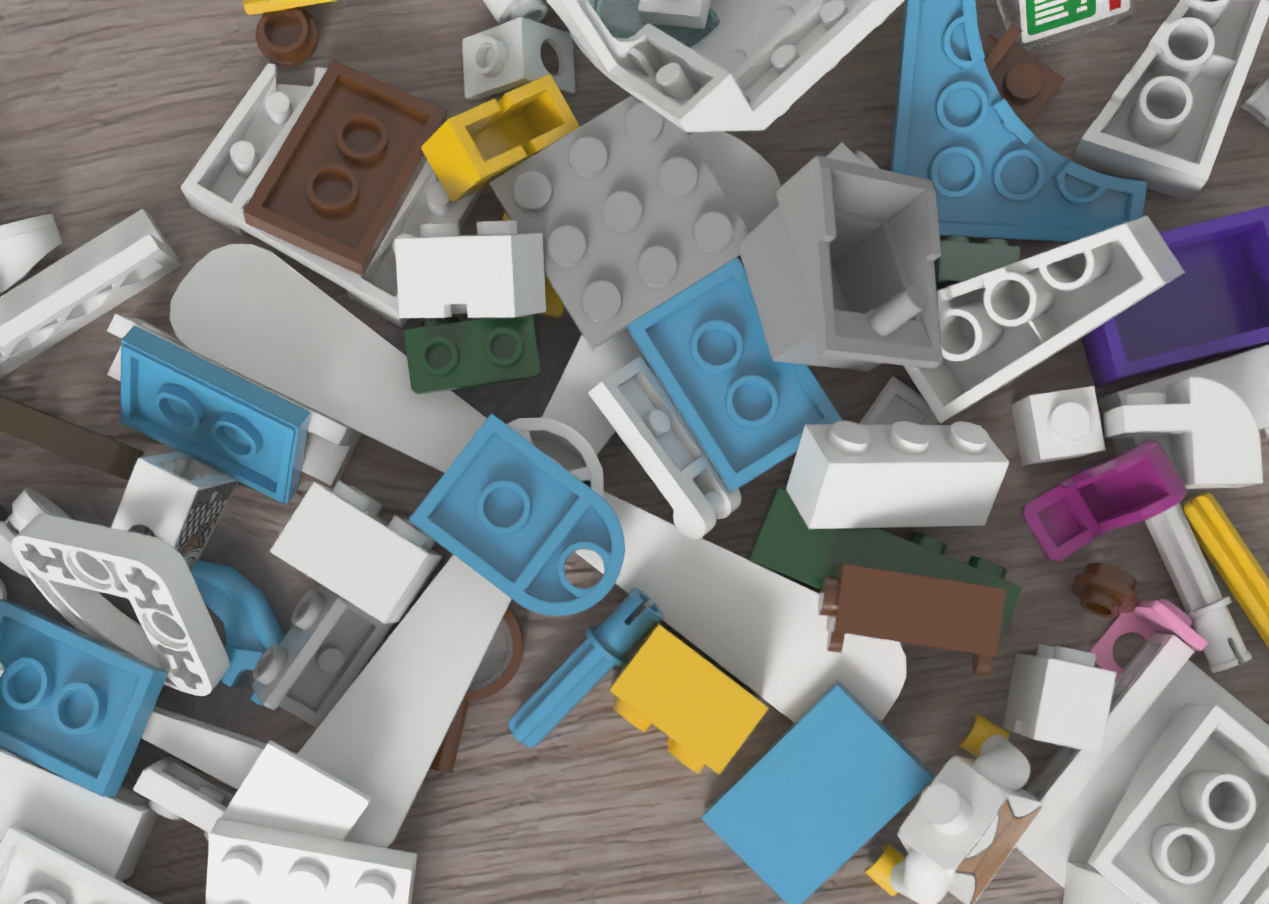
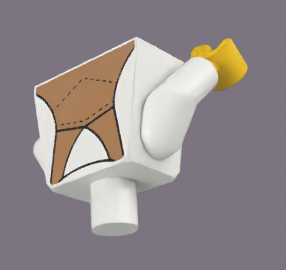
[864,714,1044,904]

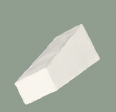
[141,706,298,790]

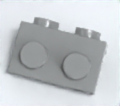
[252,584,394,728]

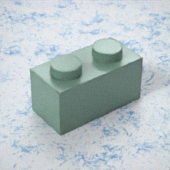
[934,236,1020,288]

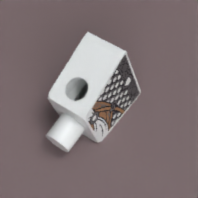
[111,451,238,599]

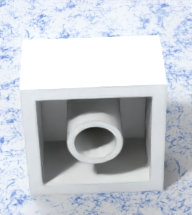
[269,480,445,624]

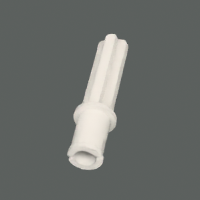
[1144,503,1252,673]

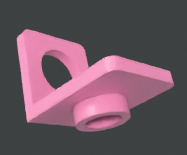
[1088,598,1208,680]

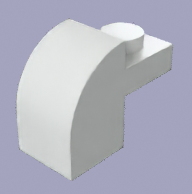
[1103,377,1263,489]

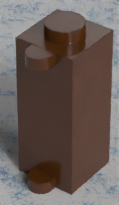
[818,564,1006,676]

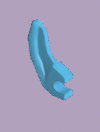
[190,560,285,706]

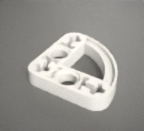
[12,514,230,696]

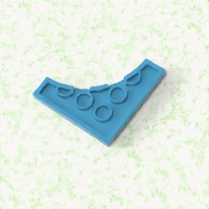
[889,0,1147,242]

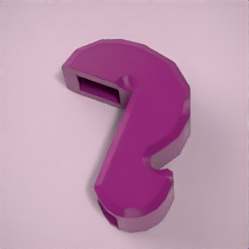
[1020,439,1187,562]

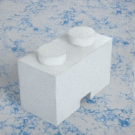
[395,220,546,318]
[1002,644,1117,754]

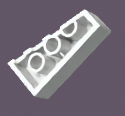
[1071,0,1269,203]
[903,216,1185,424]

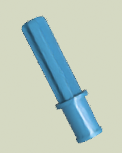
[508,588,664,748]

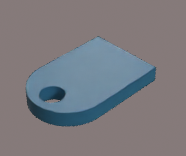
[409,413,625,616]

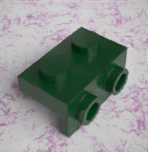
[403,314,541,395]

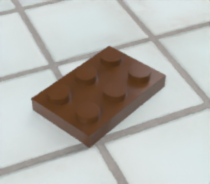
[243,60,447,276]

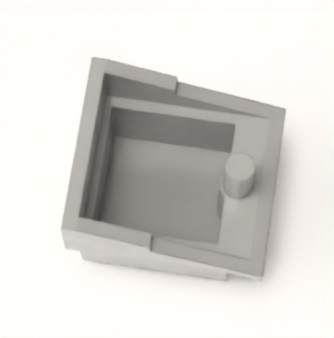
[738,155,943,371]

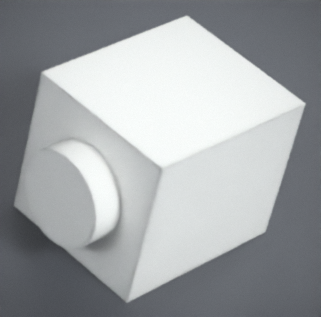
[1011,386,1105,466]

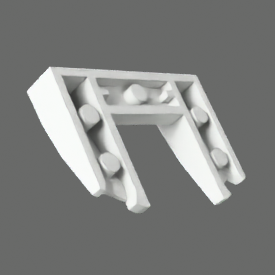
[180,63,482,328]

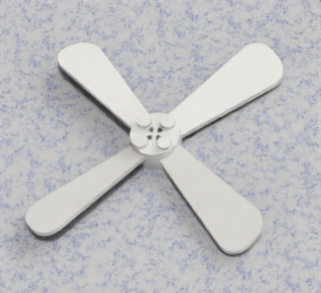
[170,131,906,848]

